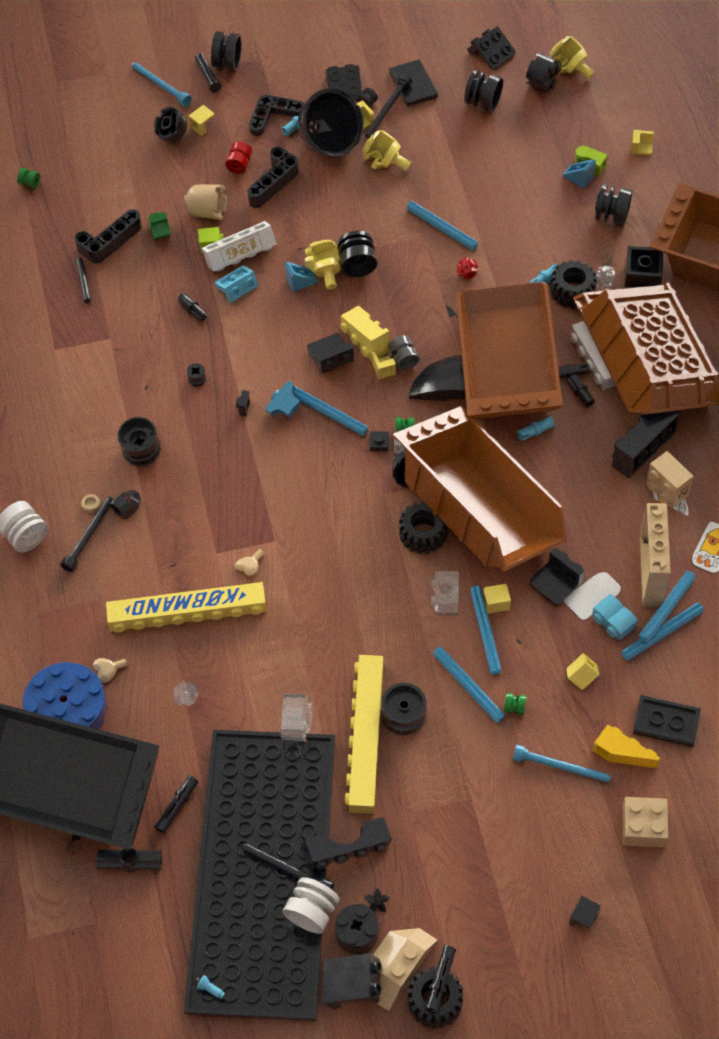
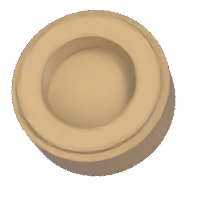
[81,494,101,514]

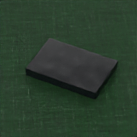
[389,59,438,107]
[633,695,701,747]

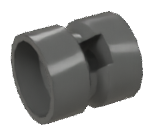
[388,335,420,370]

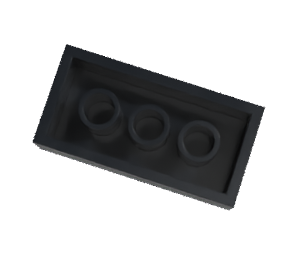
[612,410,681,479]

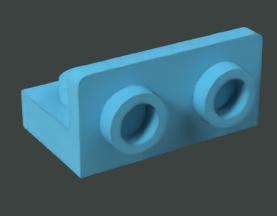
[214,265,259,303]

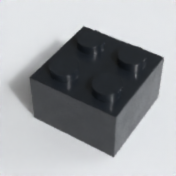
[624,246,663,288]

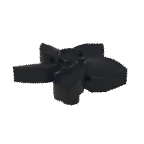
[364,888,390,912]

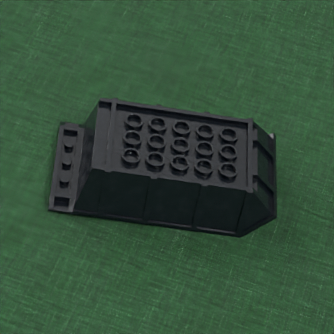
[0,703,159,850]

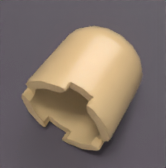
[184,184,227,220]

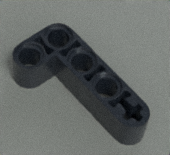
[247,146,299,208]
[75,209,142,264]

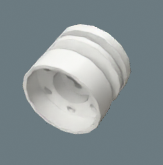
[0,501,48,553]
[283,877,340,934]

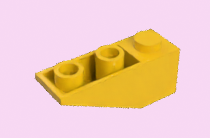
[593,725,660,768]

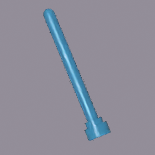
[132,62,192,107]
[513,744,611,782]

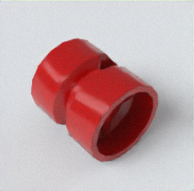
[225,141,253,174]

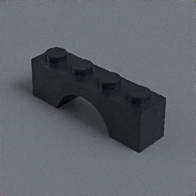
[301,817,392,870]

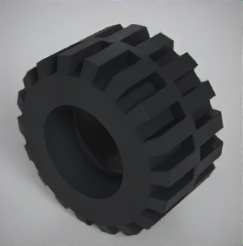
[551,260,597,309]
[399,501,447,554]
[408,966,463,1029]

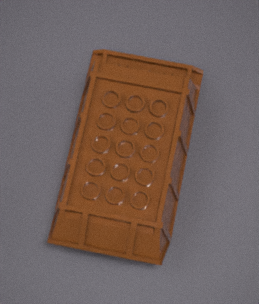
[649,183,719,291]
[456,282,563,419]
[573,283,719,414]
[392,406,567,572]

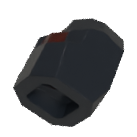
[110,490,141,519]

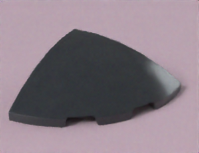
[409,355,465,401]

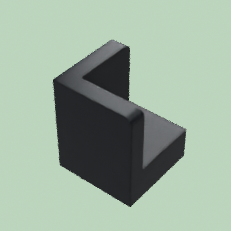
[569,896,601,928]

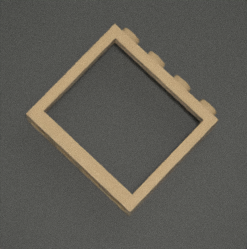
[639,503,671,607]

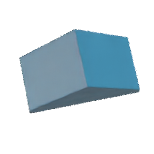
[562,159,596,188]
[285,262,318,292]

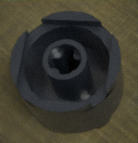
[526,52,562,91]
[335,904,379,955]

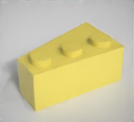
[340,306,390,362]

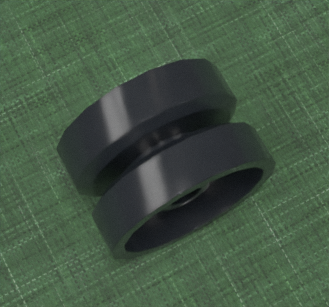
[211,31,242,70]
[382,683,427,735]

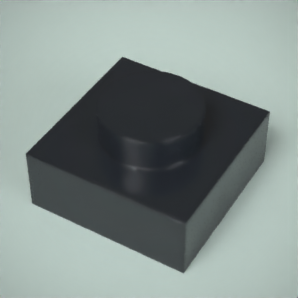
[236,390,251,417]
[370,431,389,451]

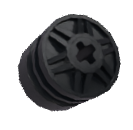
[464,69,504,112]
[595,184,633,226]
[337,230,378,278]
[117,417,161,466]

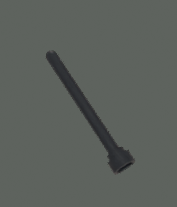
[365,74,413,139]
[60,496,113,573]
[241,843,335,890]

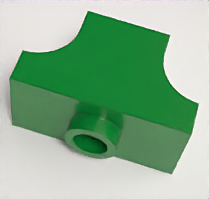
[147,212,171,241]

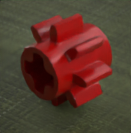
[456,257,479,279]

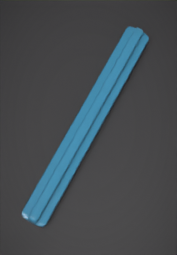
[407,201,478,251]
[294,386,368,436]
[639,571,695,643]
[470,586,501,675]
[621,603,704,661]
[434,647,505,723]

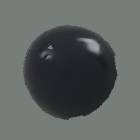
[298,88,364,157]

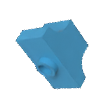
[265,380,301,419]

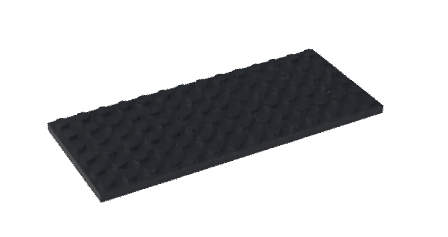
[184,730,335,1021]

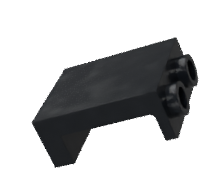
[322,953,382,1009]

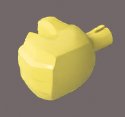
[550,36,595,80]
[362,131,411,172]
[305,239,341,289]

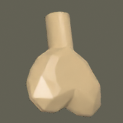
[235,549,264,576]
[93,658,127,683]

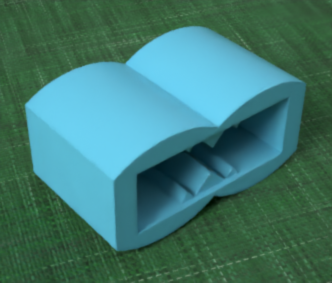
[592,594,638,640]

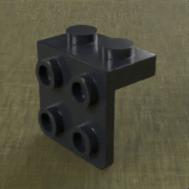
[467,26,516,70]
[325,64,362,100]
[307,333,354,374]
[529,547,585,606]

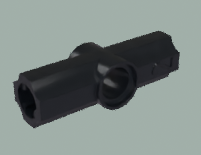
[96,848,162,873]

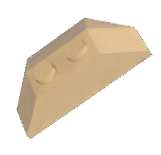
[373,928,438,1012]

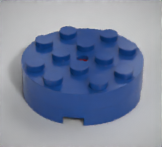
[23,662,107,729]

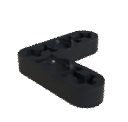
[249,95,304,136]

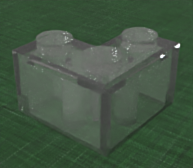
[280,694,313,741]

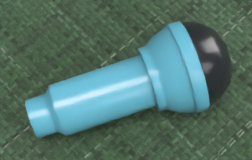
[194,974,225,999]

